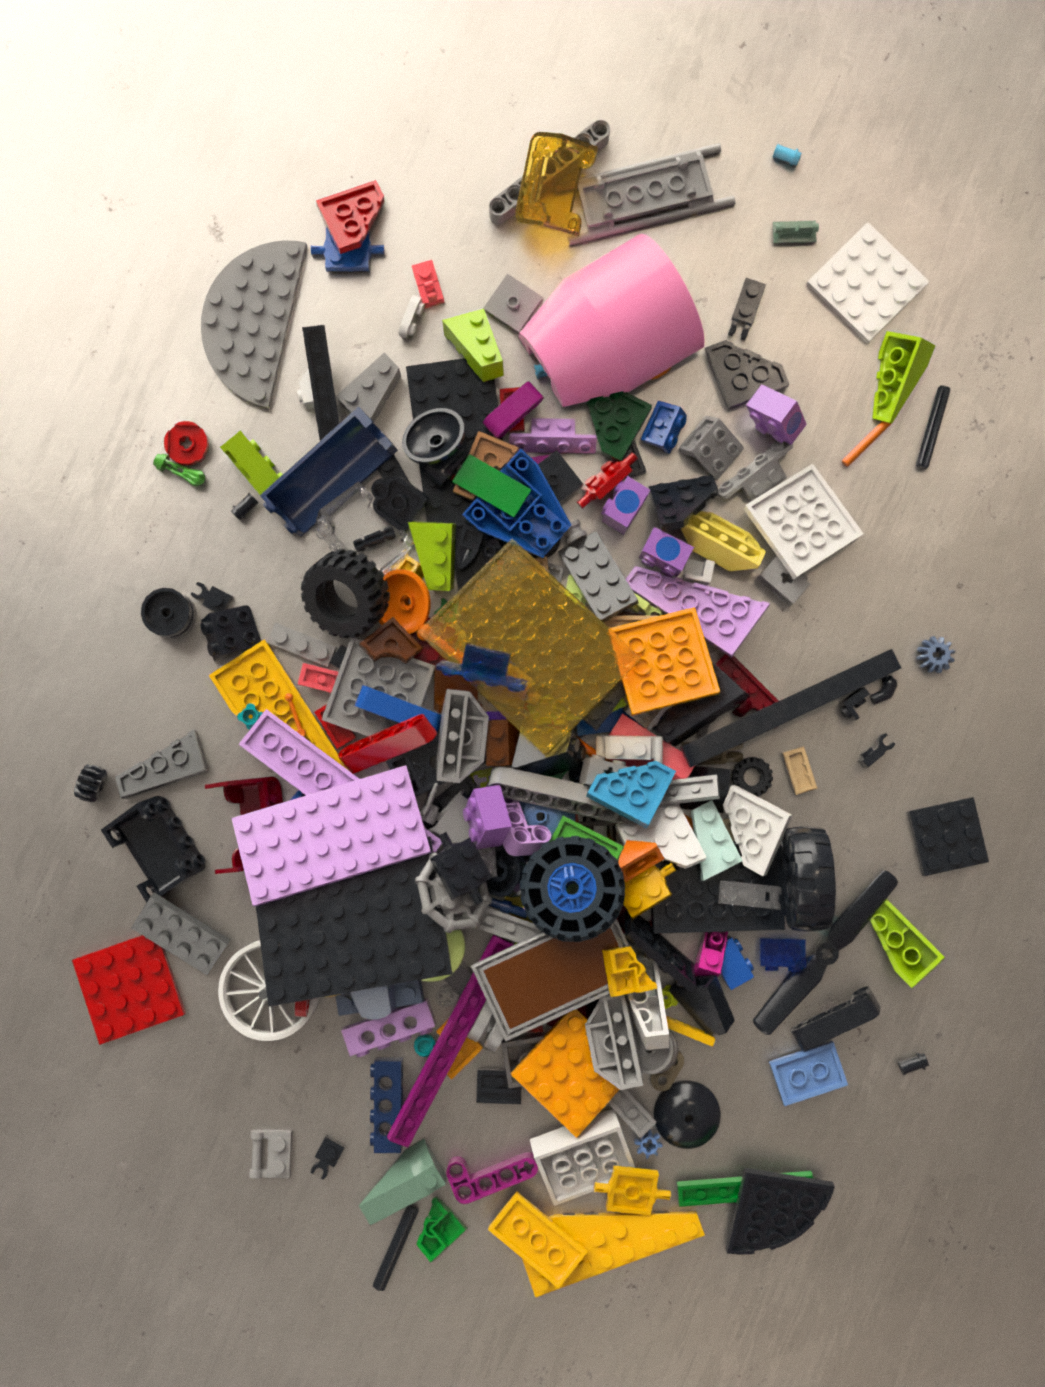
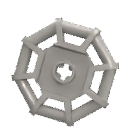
[415,852,492,933]

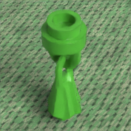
[153,453,205,487]

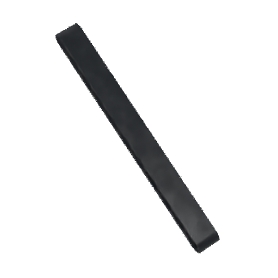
[680,649,902,767]

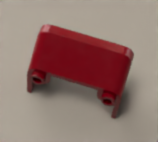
[205,776,283,874]

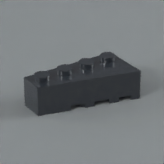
[653,663,751,747]

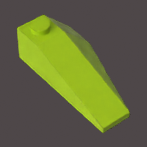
[872,331,936,424]

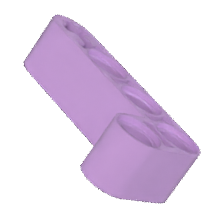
[486,782,551,856]

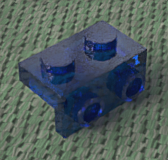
[760,938,806,972]

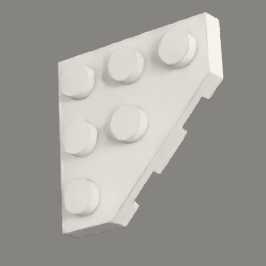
[723,785,792,876]
[615,804,706,869]

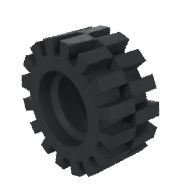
[731,757,773,797]

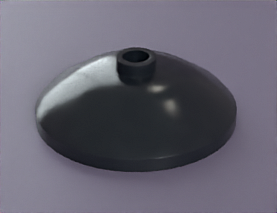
[402,408,466,465]
[653,1080,721,1149]

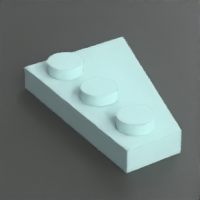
[691,801,742,881]

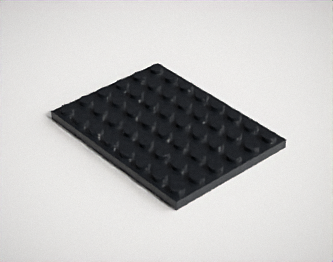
[256,837,453,1007]

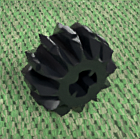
[74,764,107,802]

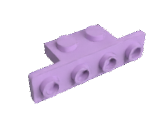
[509,418,597,454]

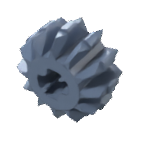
[916,636,955,674]

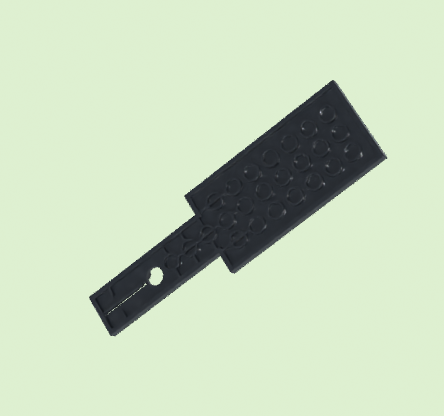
[406,358,503,662]

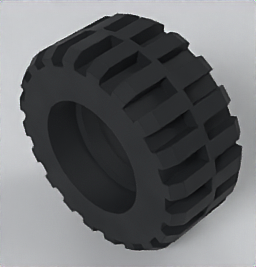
[301,549,390,639]

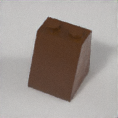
[486,720,531,767]

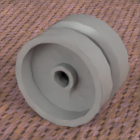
[467,1000,504,1052]
[634,1027,679,1074]

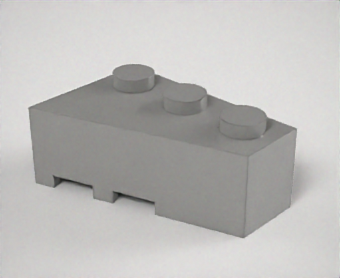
[336,352,401,422]

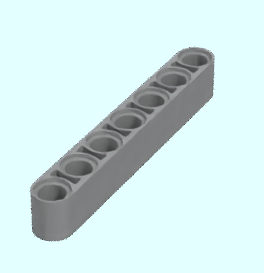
[489,120,610,224]
[488,766,638,826]

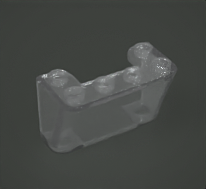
[314,481,416,576]

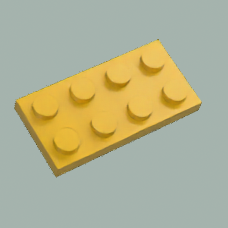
[488,1191,587,1289]

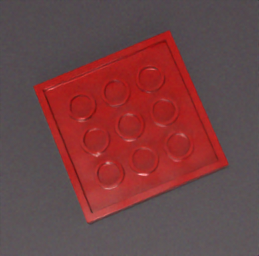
[72,935,186,1045]

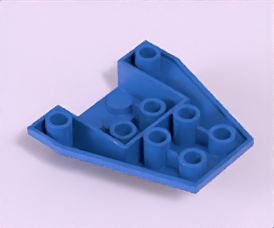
[462,449,572,558]

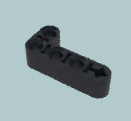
[791,986,880,1051]

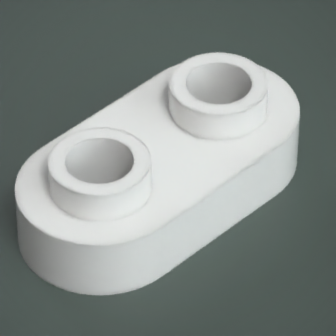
[398,295,425,339]

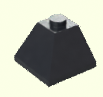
[679,766,731,813]

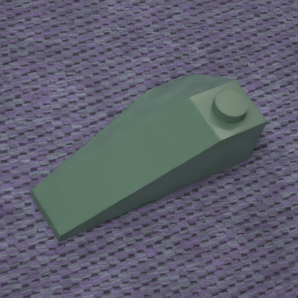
[359,1138,447,1226]

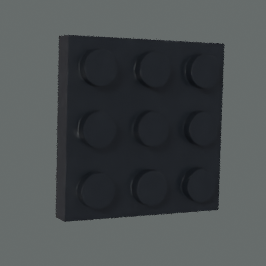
[907,797,989,876]

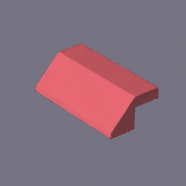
[608,714,695,780]

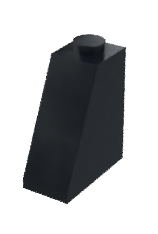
[669,975,735,1035]

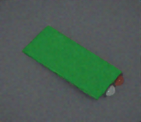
[451,454,531,517]

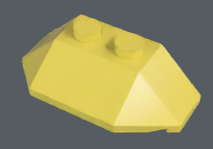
[681,511,766,571]

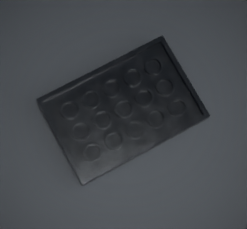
[651,841,785,934]

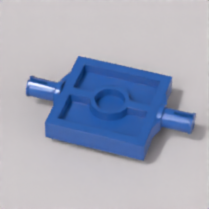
[311,227,385,272]

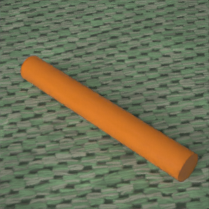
[842,421,894,467]

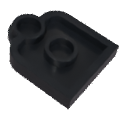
[371,476,430,534]

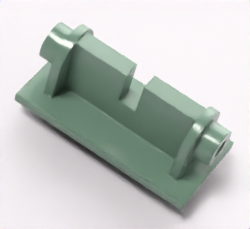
[773,220,819,243]

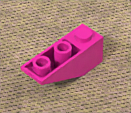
[694,931,728,977]

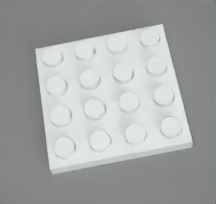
[806,222,929,344]
[743,464,864,579]

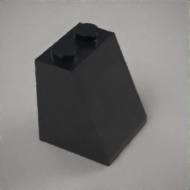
[512,725,586,777]

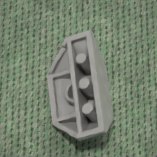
[436,689,489,783]
[585,995,644,1090]

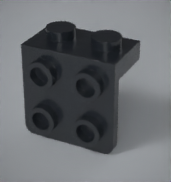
[200,605,261,662]

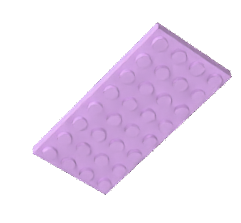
[231,765,432,907]

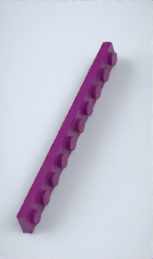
[387,934,514,1148]

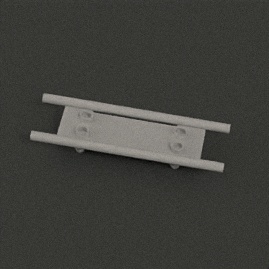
[554,143,735,246]

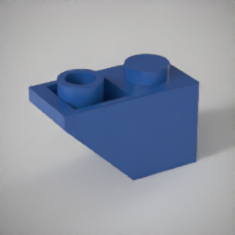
[721,935,754,990]

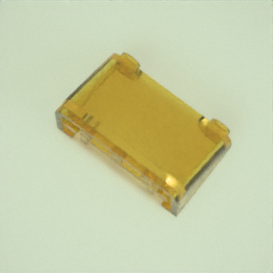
[515,132,598,237]

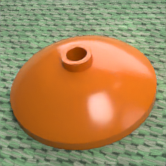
[379,569,431,634]

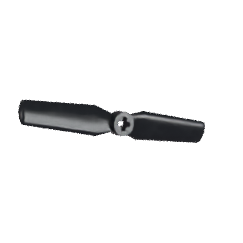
[753,870,898,1035]

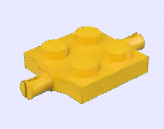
[623,863,676,918]
[594,1165,671,1216]

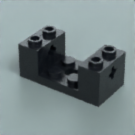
[386,736,486,797]

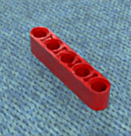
[338,714,437,774]

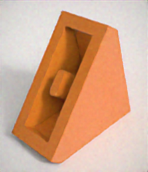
[618,840,665,882]

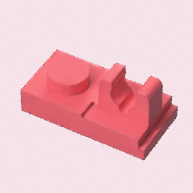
[412,260,445,309]
[298,663,338,693]

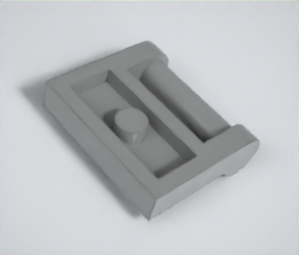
[249,1130,292,1179]

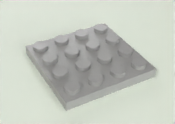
[322,638,435,736]

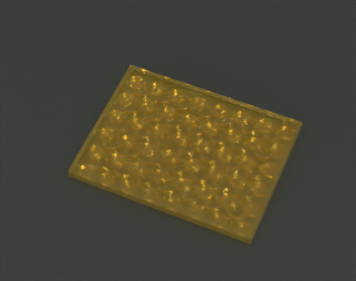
[418,538,641,756]

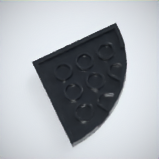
[725,1168,835,1255]

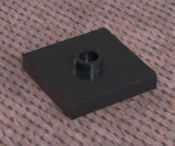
[538,450,583,503]

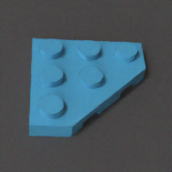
[586,761,676,829]

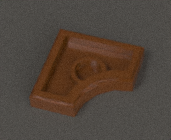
[359,617,423,664]

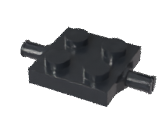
[430,832,492,906]

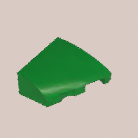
[416,1196,468,1263]

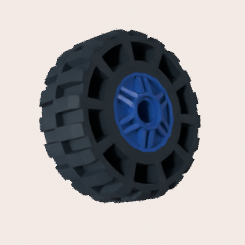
[520,836,625,942]

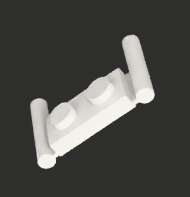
[596,735,663,773]

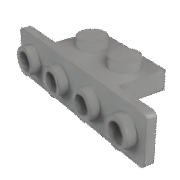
[717,441,794,502]

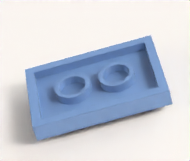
[769,1040,848,1106]

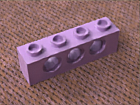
[341,997,437,1057]

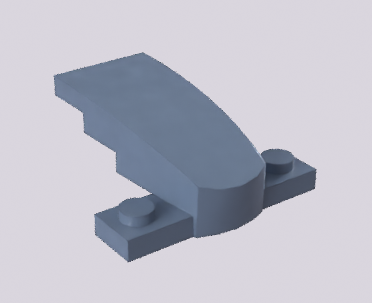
[335,980,425,1020]

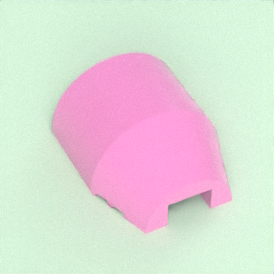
[518,234,705,407]

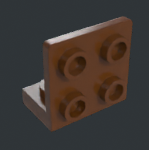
[434,665,482,713]

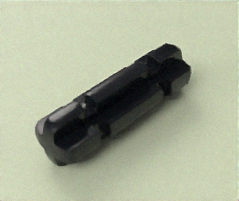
[353,526,396,552]

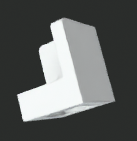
[683,559,715,586]

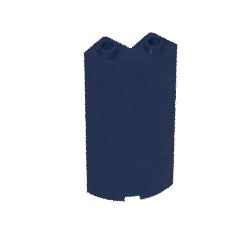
[260,407,398,537]

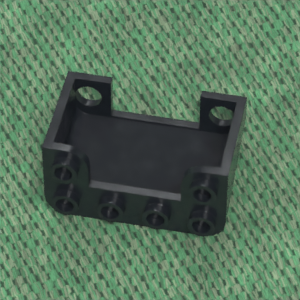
[101,796,206,903]

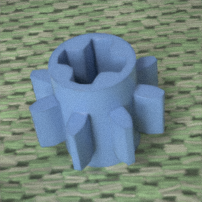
[634,1129,663,1159]

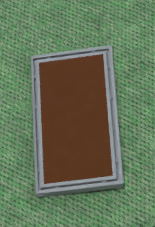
[471,919,629,1042]

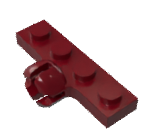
[716,654,779,729]

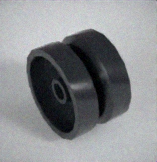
[141,588,197,639]
[483,847,531,897]

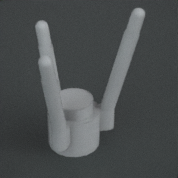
[420,783,465,825]

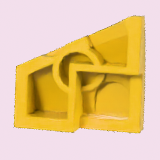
[602,946,657,997]

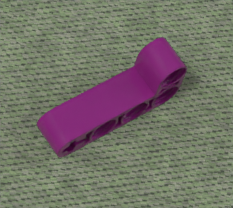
[446,1152,538,1204]

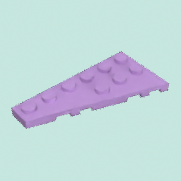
[626,566,770,658]

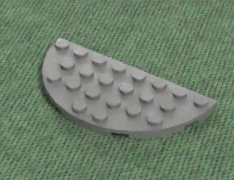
[201,240,307,410]

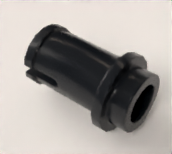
[231,493,259,520]
[898,1052,929,1075]

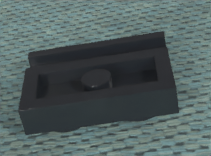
[476,1068,522,1104]

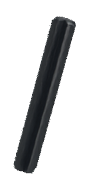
[916,385,951,469]
[373,1204,419,1291]

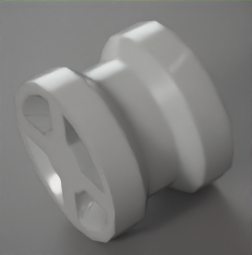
[563,519,587,545]

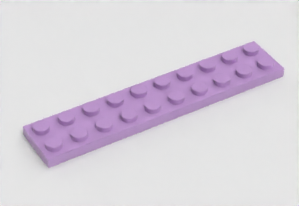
[239,709,442,853]

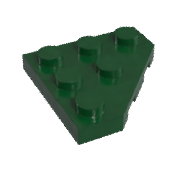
[586,391,652,462]

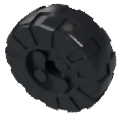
[780,826,836,932]

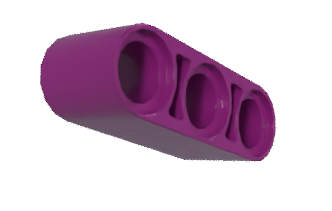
[483,381,544,439]

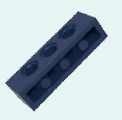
[370,1057,403,1153]

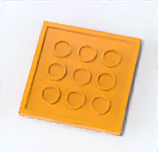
[608,607,720,716]
[510,1009,620,1138]

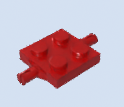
[577,452,638,509]

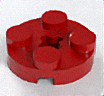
[164,421,209,466]

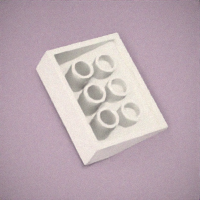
[530,1109,636,1206]

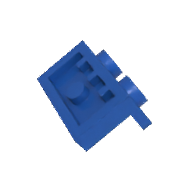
[641,401,687,454]

